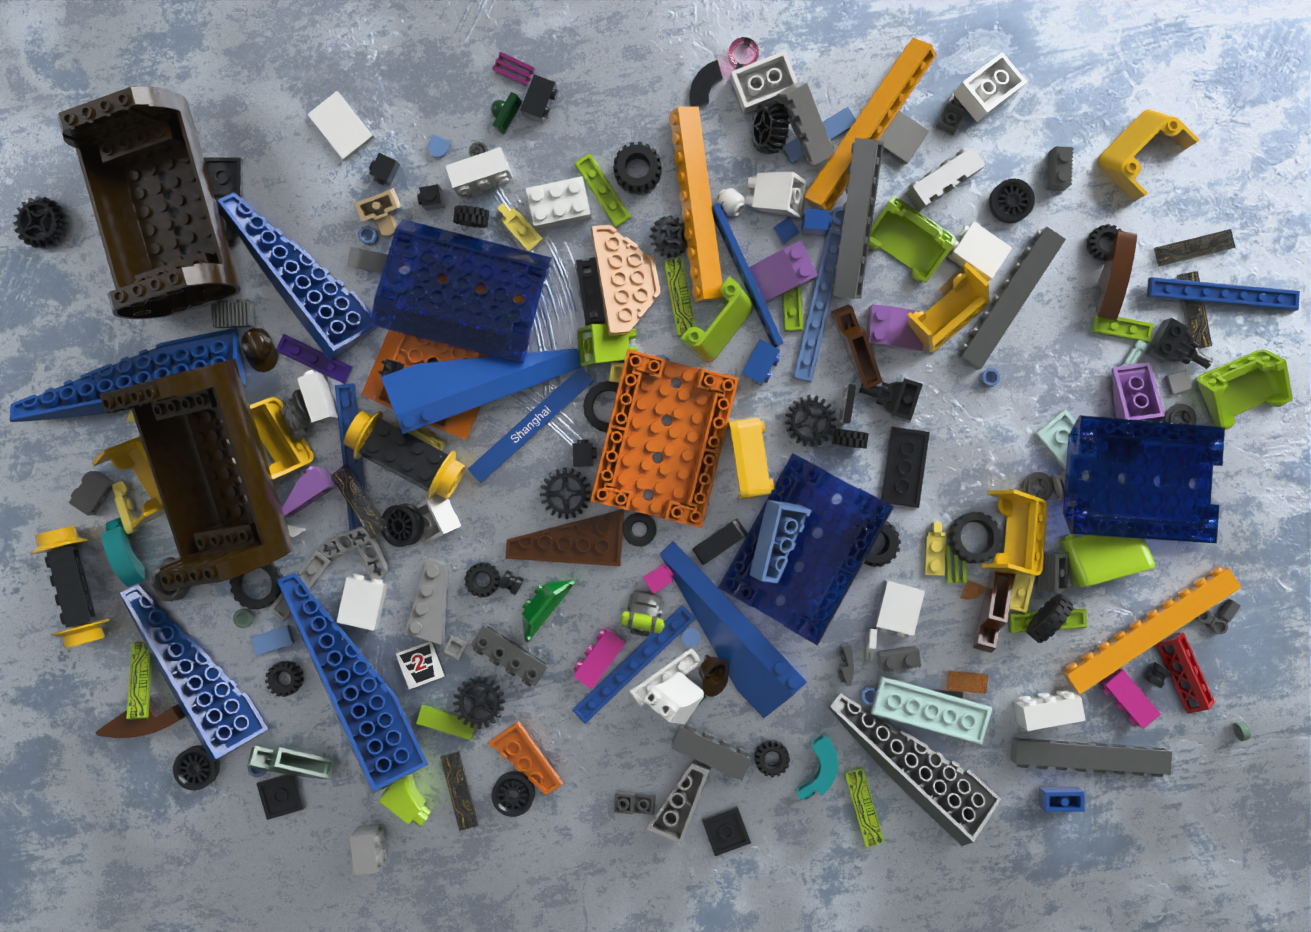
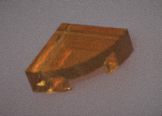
[960,580,987,600]

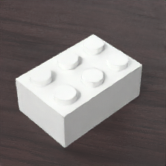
[730,51,798,114]
[953,52,1027,123]
[445,147,513,197]
[526,176,592,230]
[1013,689,1086,731]

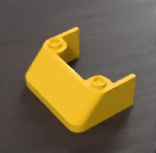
[1097,109,1200,202]
[907,263,989,353]
[221,397,314,484]
[727,418,774,500]
[92,436,165,529]
[982,489,1047,576]

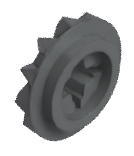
[1164,404,1197,434]
[1022,472,1054,501]

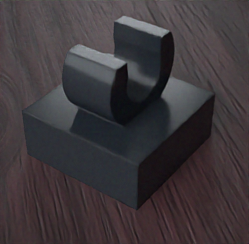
[378,359,405,377]

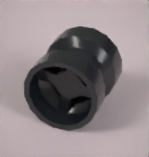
[498,570,524,595]
[1144,662,1172,688]

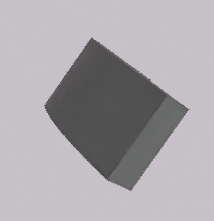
[936,90,966,135]
[347,247,390,274]
[838,643,854,687]
[614,792,656,815]

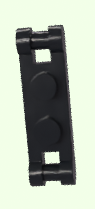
[576,257,605,326]

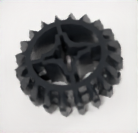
[751,100,790,155]
[13,196,69,249]
[784,395,837,447]
[540,468,592,519]
[453,676,505,729]

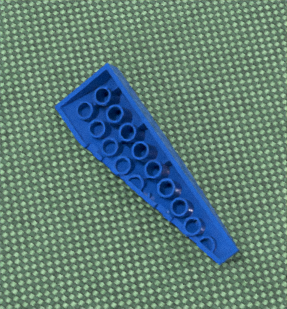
[217,193,380,360]
[381,348,583,434]
[660,541,807,718]
[120,584,268,763]

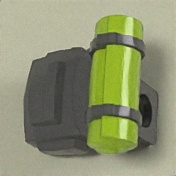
[620,591,665,637]

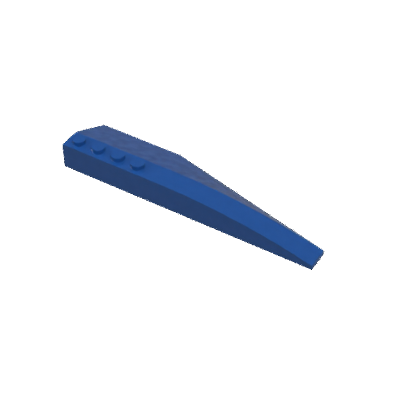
[9,328,246,422]
[277,573,428,794]

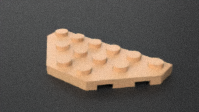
[591,225,661,336]

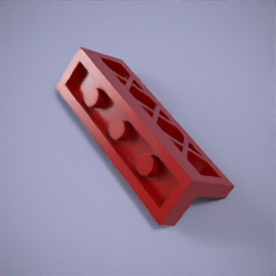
[1156,632,1215,714]

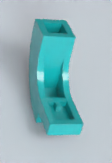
[102,517,145,587]
[795,732,838,800]

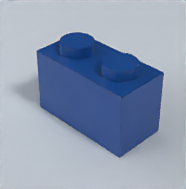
[801,209,832,236]
[741,339,781,385]
[1039,787,1085,812]

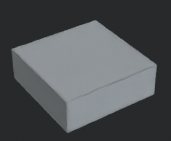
[1165,370,1192,394]
[442,635,469,661]

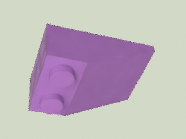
[749,241,818,302]
[866,304,925,351]
[1112,362,1165,429]
[282,466,338,518]

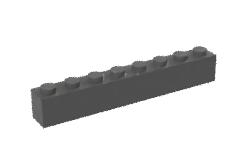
[832,138,884,299]
[958,226,1066,370]
[1011,737,1172,777]

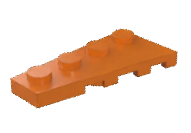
[487,721,563,795]

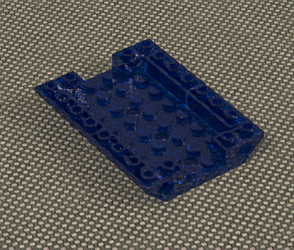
[371,219,552,364]
[1063,415,1225,544]
[718,453,894,646]

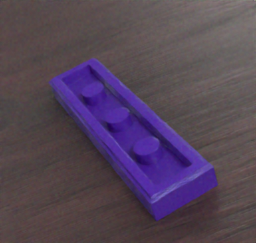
[275,334,353,384]

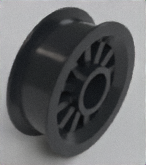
[989,178,1035,224]
[380,503,425,547]
[173,745,220,791]
[491,771,535,817]

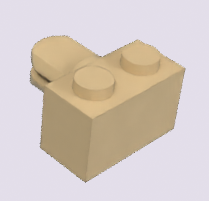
[354,188,401,236]

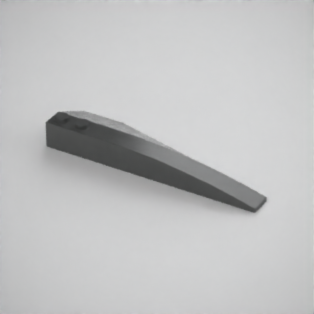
[828,693,1002,846]

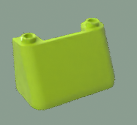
[869,196,956,283]
[680,276,754,362]
[1197,350,1293,431]
[1059,518,1156,587]

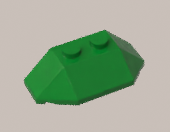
[522,579,577,643]

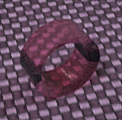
[728,37,759,70]

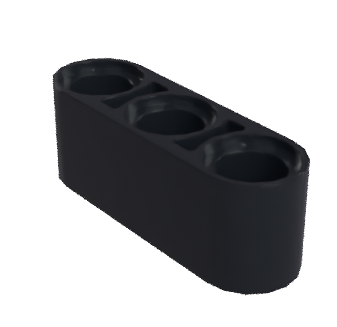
[692,518,748,565]

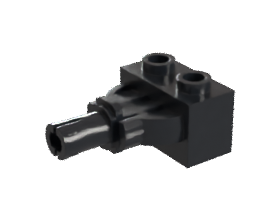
[1145,318,1214,369]
[859,378,923,423]

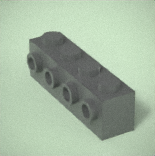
[471,624,549,687]
[671,723,752,781]

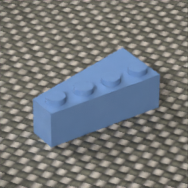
[749,500,812,583]

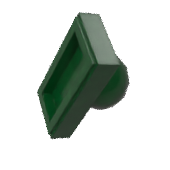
[490,92,522,135]

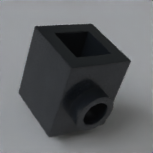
[369,153,400,186]
[417,184,445,211]
[573,439,597,467]

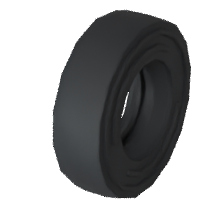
[623,512,656,547]

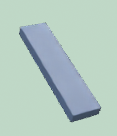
[783,107,856,164]

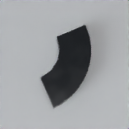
[689,60,723,107]

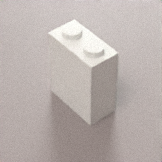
[948,222,1012,282]
[297,370,338,424]
[336,574,388,631]
[874,580,925,638]

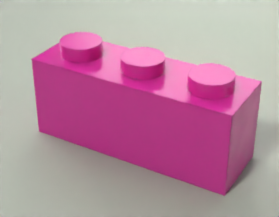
[573,627,626,690]
[1100,668,1161,729]

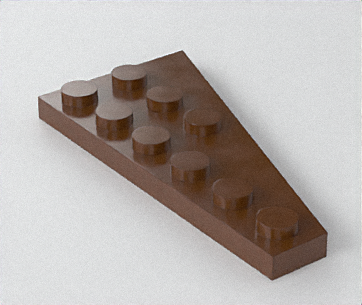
[505,509,624,566]

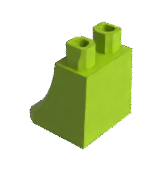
[577,324,638,366]
[378,773,431,827]

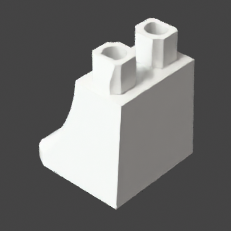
[745,172,807,218]
[644,672,704,724]

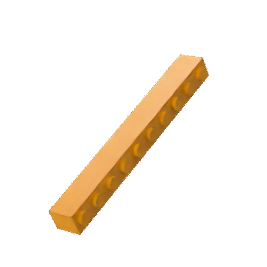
[804,38,937,212]
[669,107,724,303]
[1062,566,1242,694]

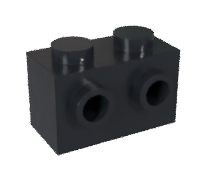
[520,74,559,123]

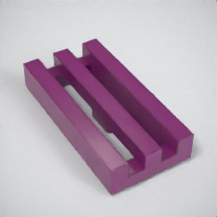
[492,52,535,87]

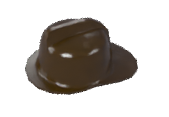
[241,328,278,372]
[698,655,728,697]

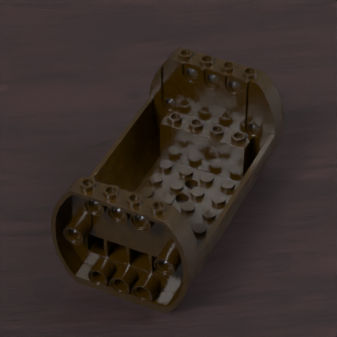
[58,86,241,319]
[99,359,294,590]

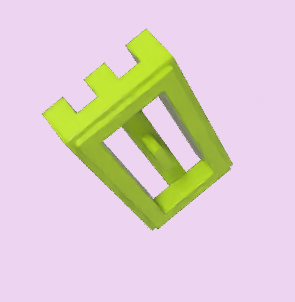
[945,544,967,584]

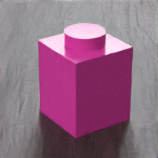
[643,564,674,594]

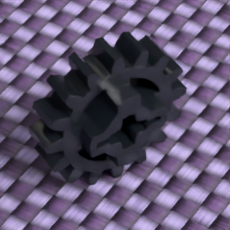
[649,215,688,258]

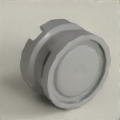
[1051,471,1076,500]

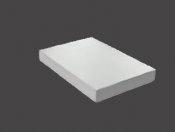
[308,91,374,161]

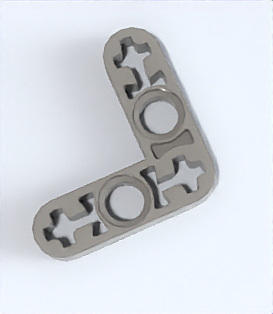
[319,526,389,579]

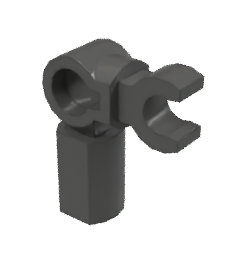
[1195,599,1241,634]

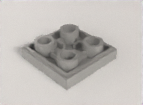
[879,111,929,164]

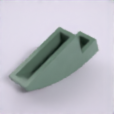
[247,746,336,780]

